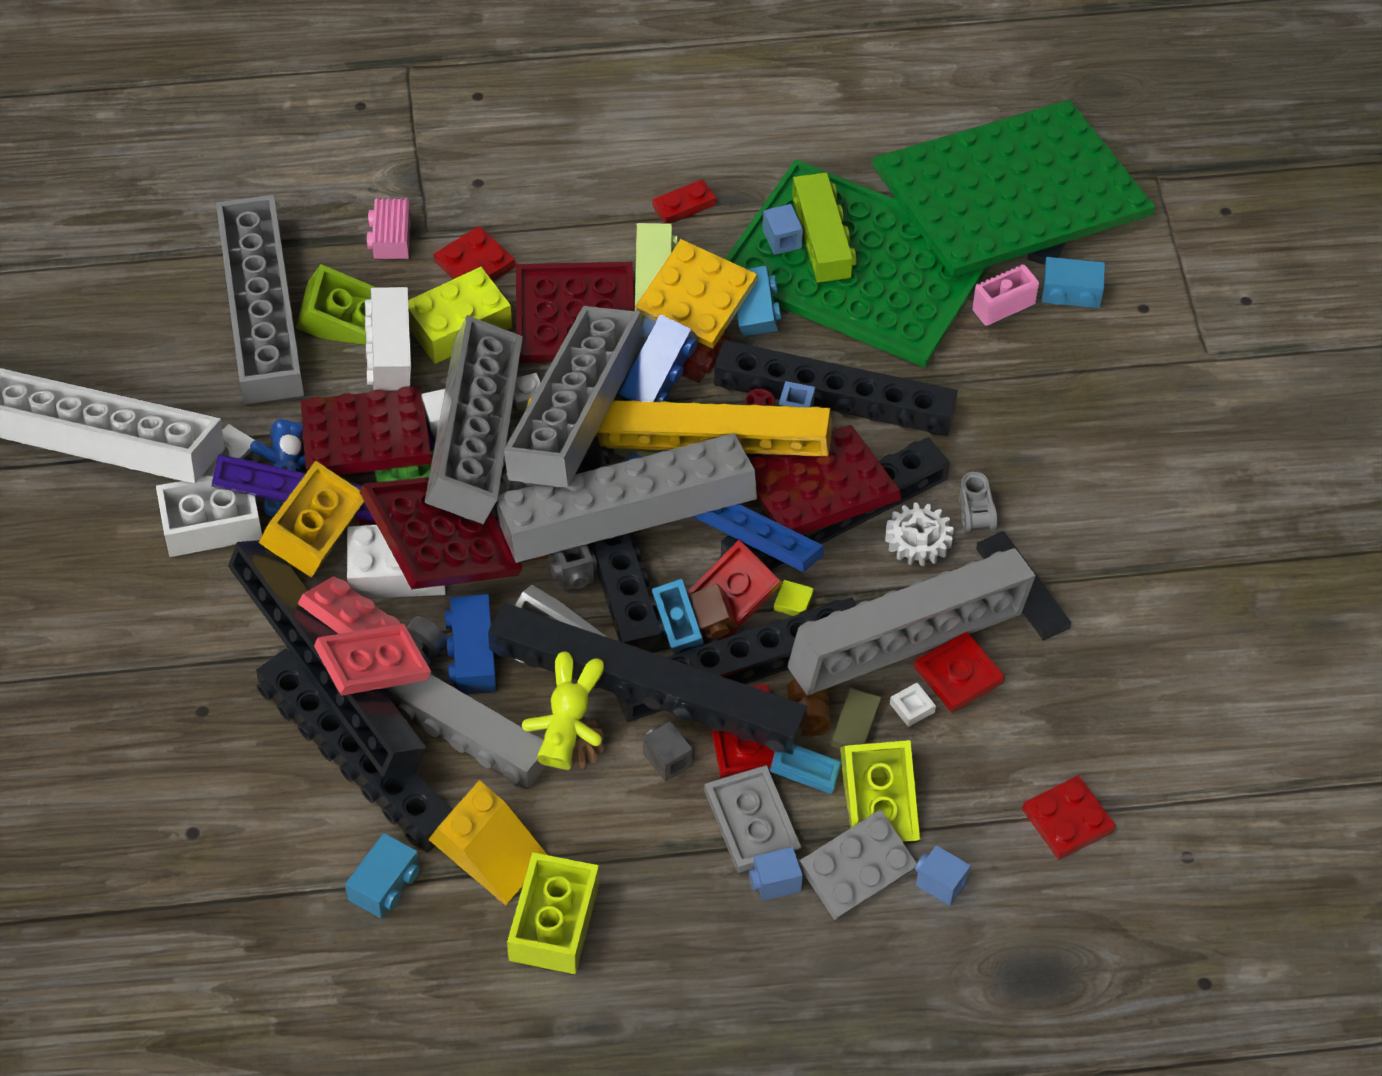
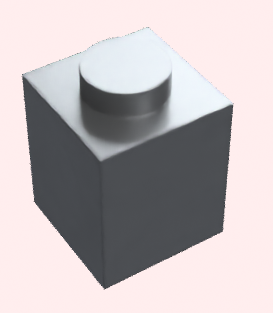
[643,721,693,782]

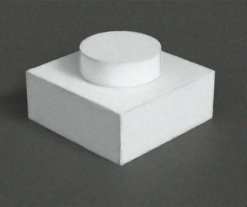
[513,373,540,410]
[890,683,936,727]

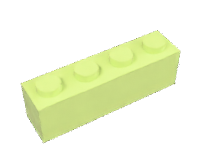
[635,223,677,325]

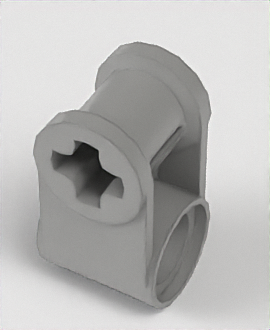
[959,471,997,532]

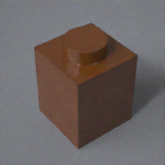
[688,583,738,639]

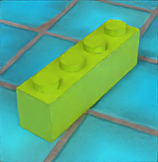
[792,172,856,283]

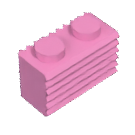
[367,198,411,259]
[972,264,1039,326]

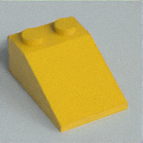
[258,461,364,578]
[429,780,547,906]

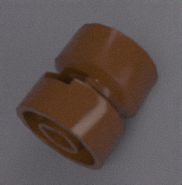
[787,679,831,736]

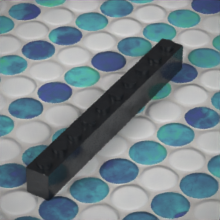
[228,540,426,778]
[488,602,808,755]

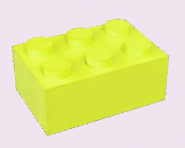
[408,267,512,364]
[507,852,599,974]

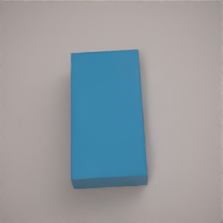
[769,745,841,794]

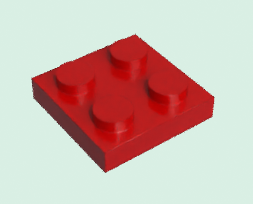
[433,226,516,281]
[914,631,1005,713]
[1022,775,1116,860]

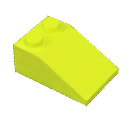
[840,740,920,842]

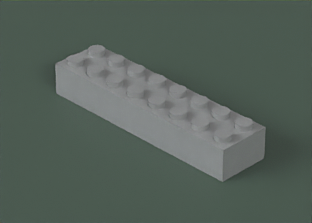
[216,195,304,405]
[504,306,643,488]
[425,315,523,524]
[496,433,757,563]
[787,548,1036,696]

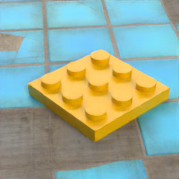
[635,239,758,349]

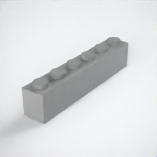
[382,674,546,789]

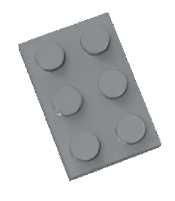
[704,765,801,873]
[798,809,917,920]

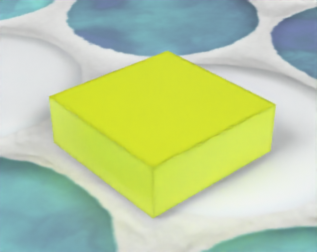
[774,580,814,616]

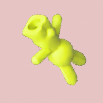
[522,651,604,770]

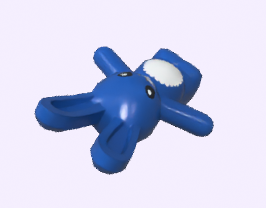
[250,419,306,516]

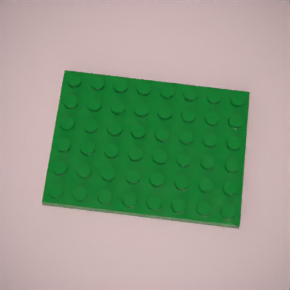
[872,99,1155,277]
[725,159,990,368]

